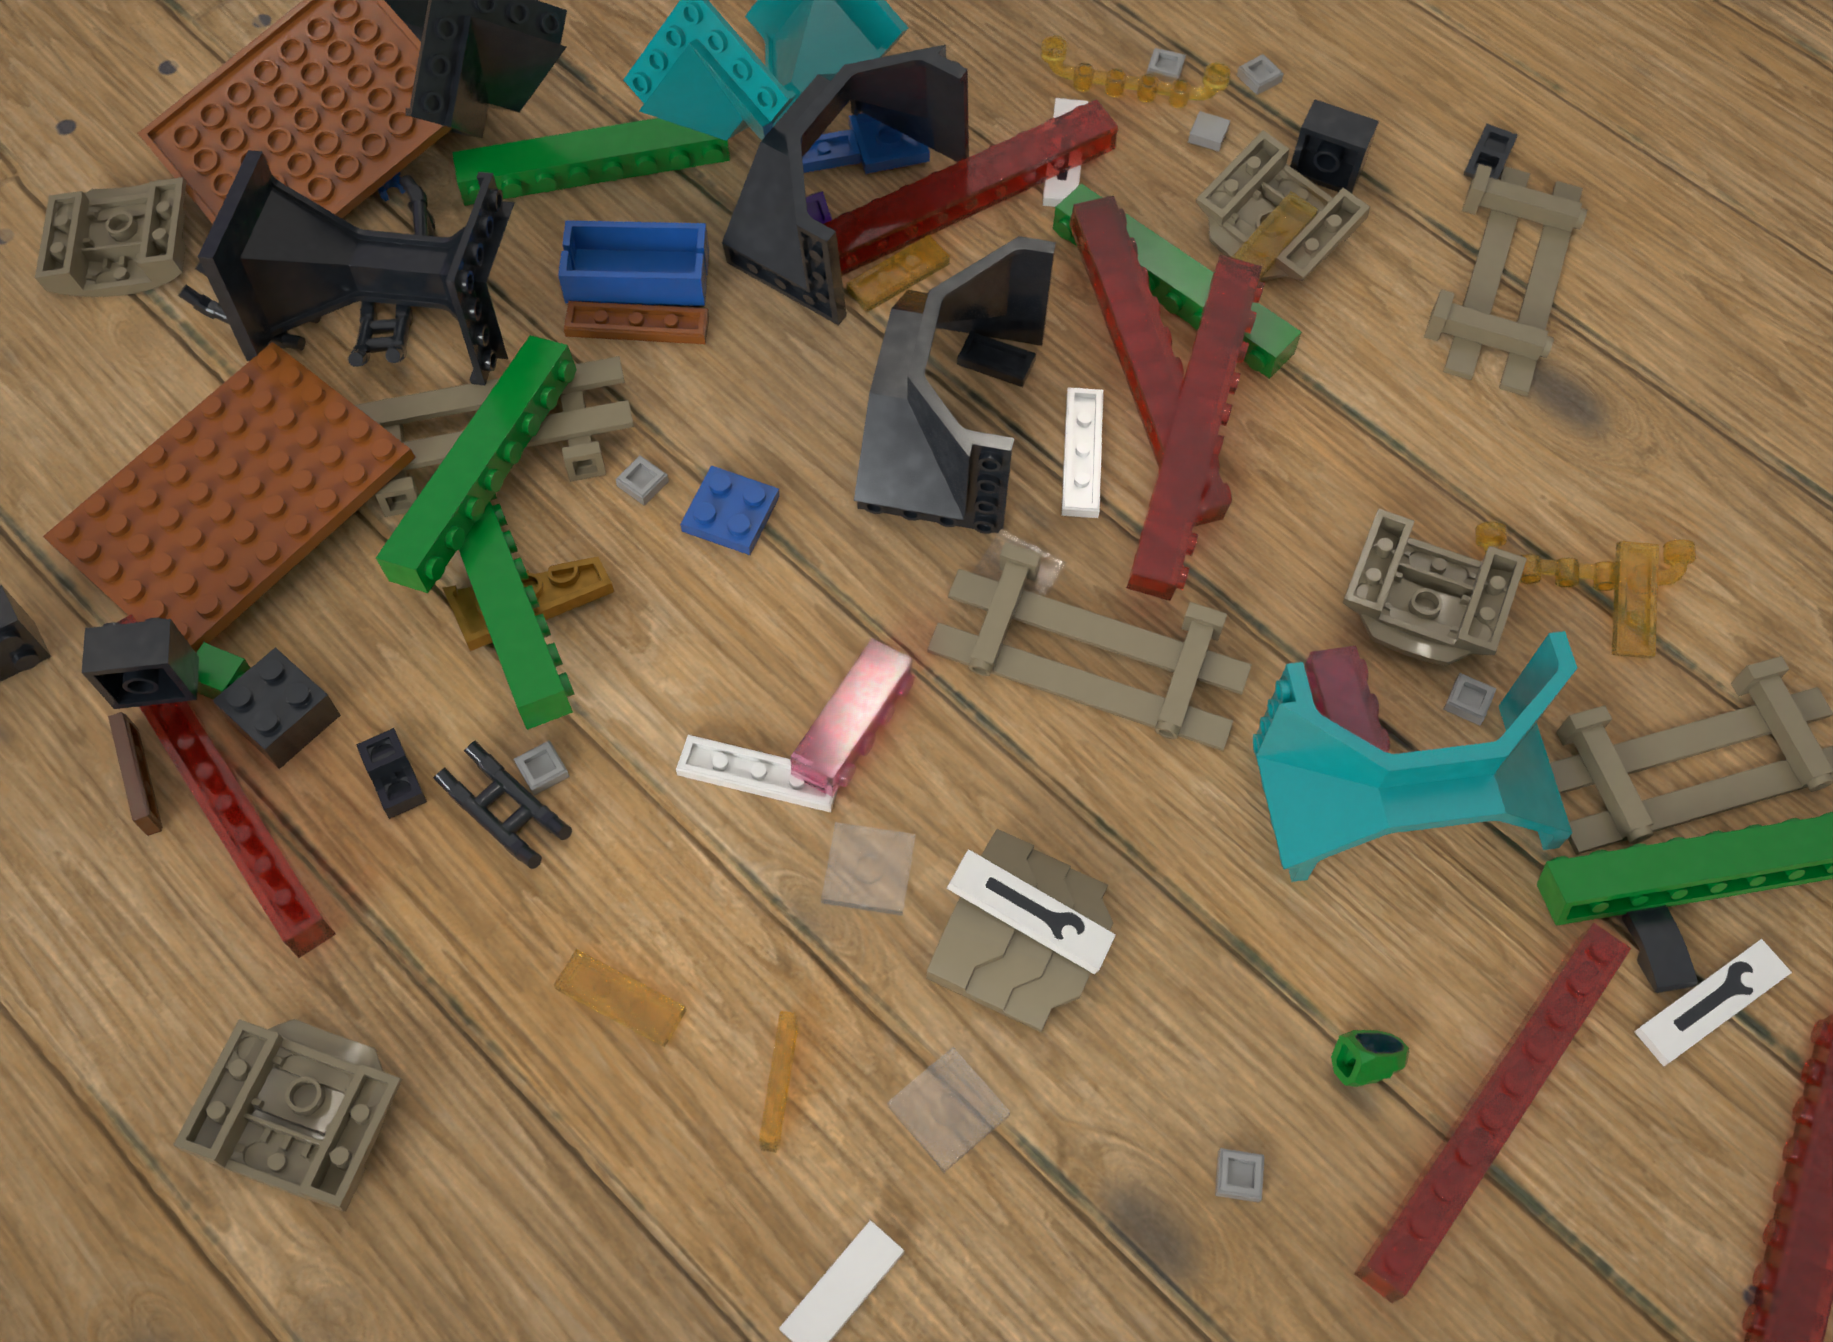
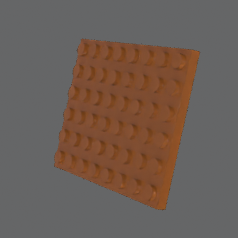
[138,0,452,224]
[43,342,416,653]

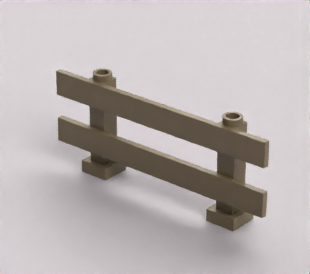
[1424,164,1588,397]
[355,356,634,517]
[927,542,1252,751]
[1550,656,1833,855]

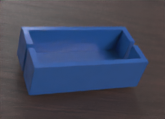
[558,220,709,306]

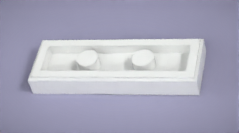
[779,1220,904,1342]

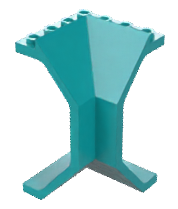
[623,0,909,141]
[1252,631,1577,882]

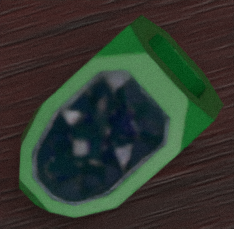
[1331,1030,1409,1087]

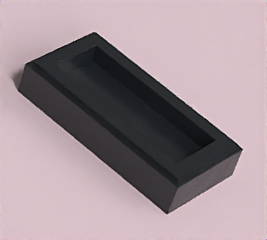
[957,331,1036,387]

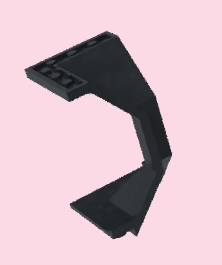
[385,0,567,139]
[722,44,969,326]
[198,150,515,385]
[854,236,1056,534]

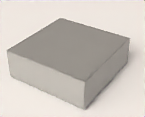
[1146,48,1186,86]
[1236,54,1284,95]
[1188,111,1231,151]
[615,455,669,506]
[1443,673,1496,726]
[514,740,570,796]
[1215,1148,1265,1202]

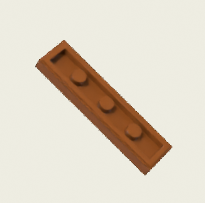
[564,301,709,344]

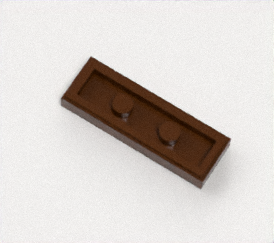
[108,712,163,836]

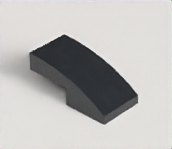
[1463,124,1518,180]
[356,728,427,819]
[1622,905,1698,993]

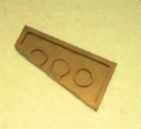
[442,556,615,652]

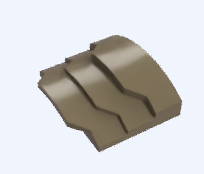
[1196,130,1370,281]
[35,177,186,297]
[1343,509,1527,666]
[926,829,1113,1032]
[173,1019,402,1212]

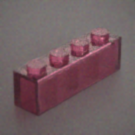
[791,638,915,797]
[1304,645,1390,753]

